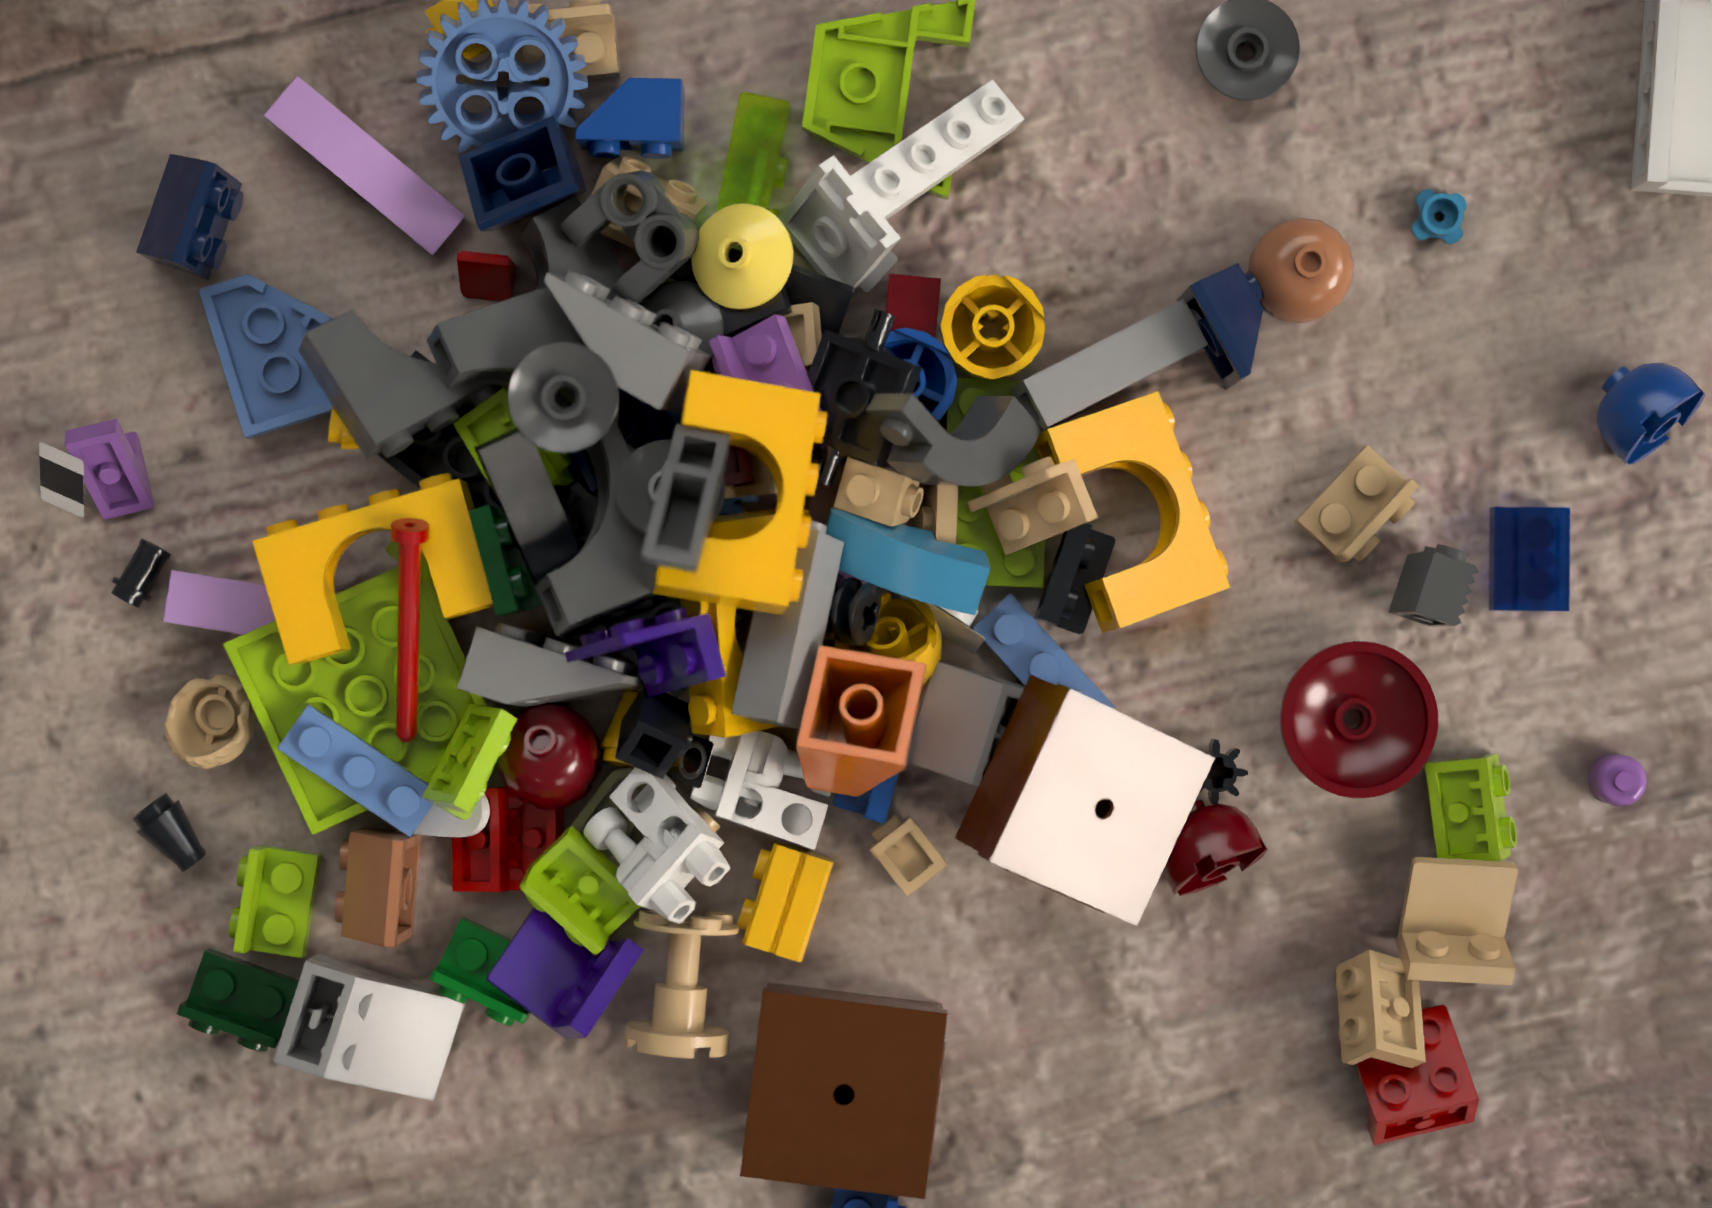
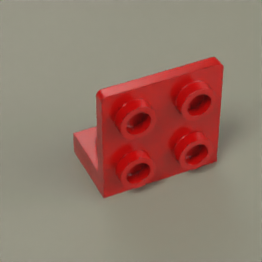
[1355,1005,1479,1145]

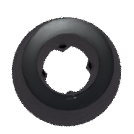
[132,793,207,872]

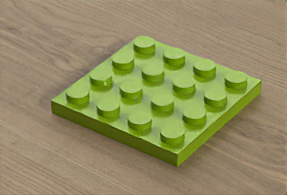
[223,566,487,835]

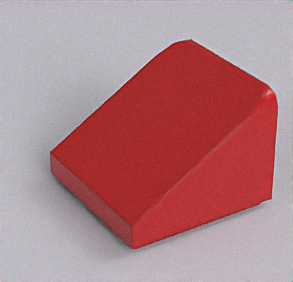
[457,250,516,302]

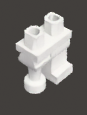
[689,731,832,850]
[584,767,730,923]

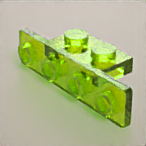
[716,92,790,245]

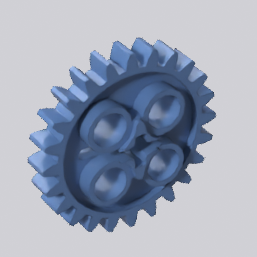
[417,0,588,154]

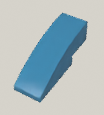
[825,508,990,616]

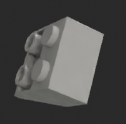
[906,662,1025,786]

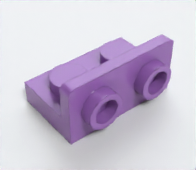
[709,314,821,411]

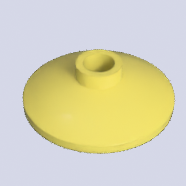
[691,203,793,310]

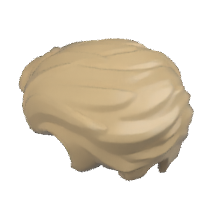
[164,673,257,769]

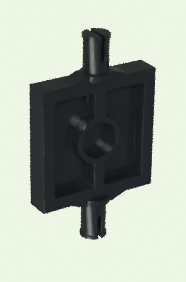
[808,309,923,486]

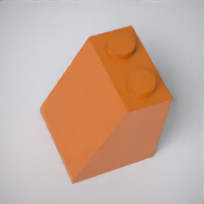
[796,645,926,797]

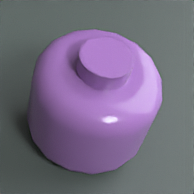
[1588,754,1647,806]

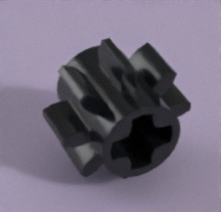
[1194,739,1248,804]

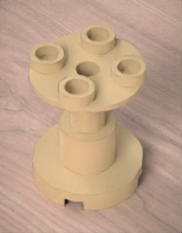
[624,910,739,1058]

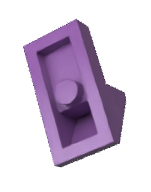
[64,419,154,520]

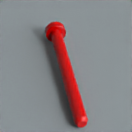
[390,518,429,742]

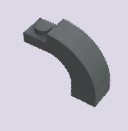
[866,393,1043,486]

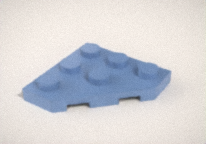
[198,274,333,439]

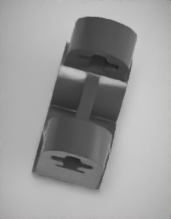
[560,170,699,304]

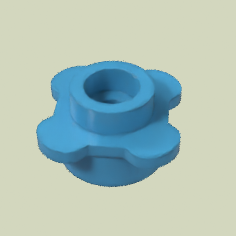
[1411,189,1467,245]

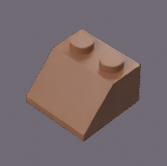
[335,828,421,948]

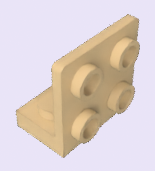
[1396,857,1518,985]

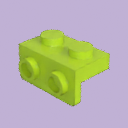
[520,825,641,955]

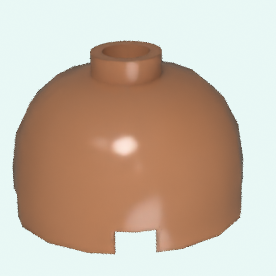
[1248,218,1354,324]

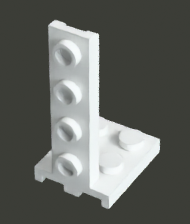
[779,79,1025,292]

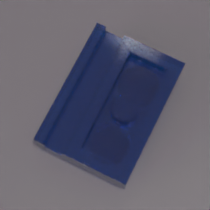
[1489,507,1570,612]

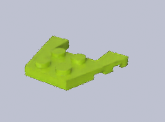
[802,0,976,200]

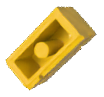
[736,840,834,962]

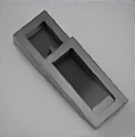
[640,424,730,573]

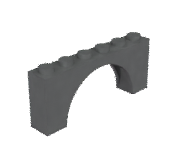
[298,196,642,459]
[427,286,659,636]

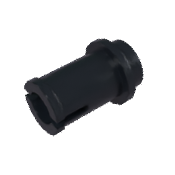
[111,538,171,608]

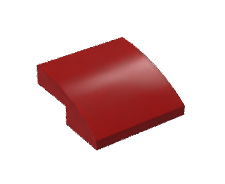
[452,786,564,892]

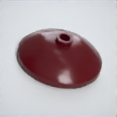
[1280,641,1438,798]

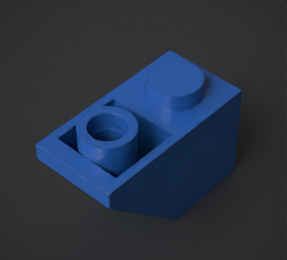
[576,78,685,159]

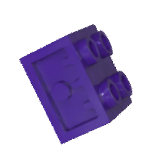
[564,608,726,698]
[486,907,644,1040]

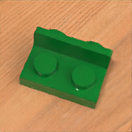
[429,917,531,1026]

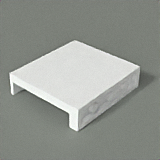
[1631,0,1712,197]

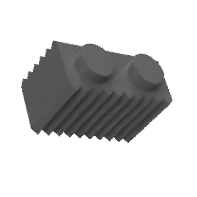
[1388,544,1479,627]

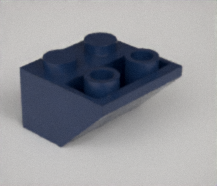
[136,154,243,280]

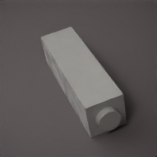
[1011,299,1208,432]
[731,521,844,730]

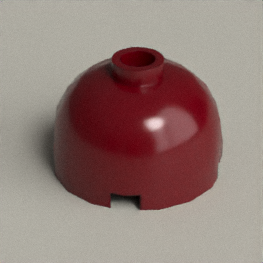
[498,703,603,811]
[1163,800,1268,896]

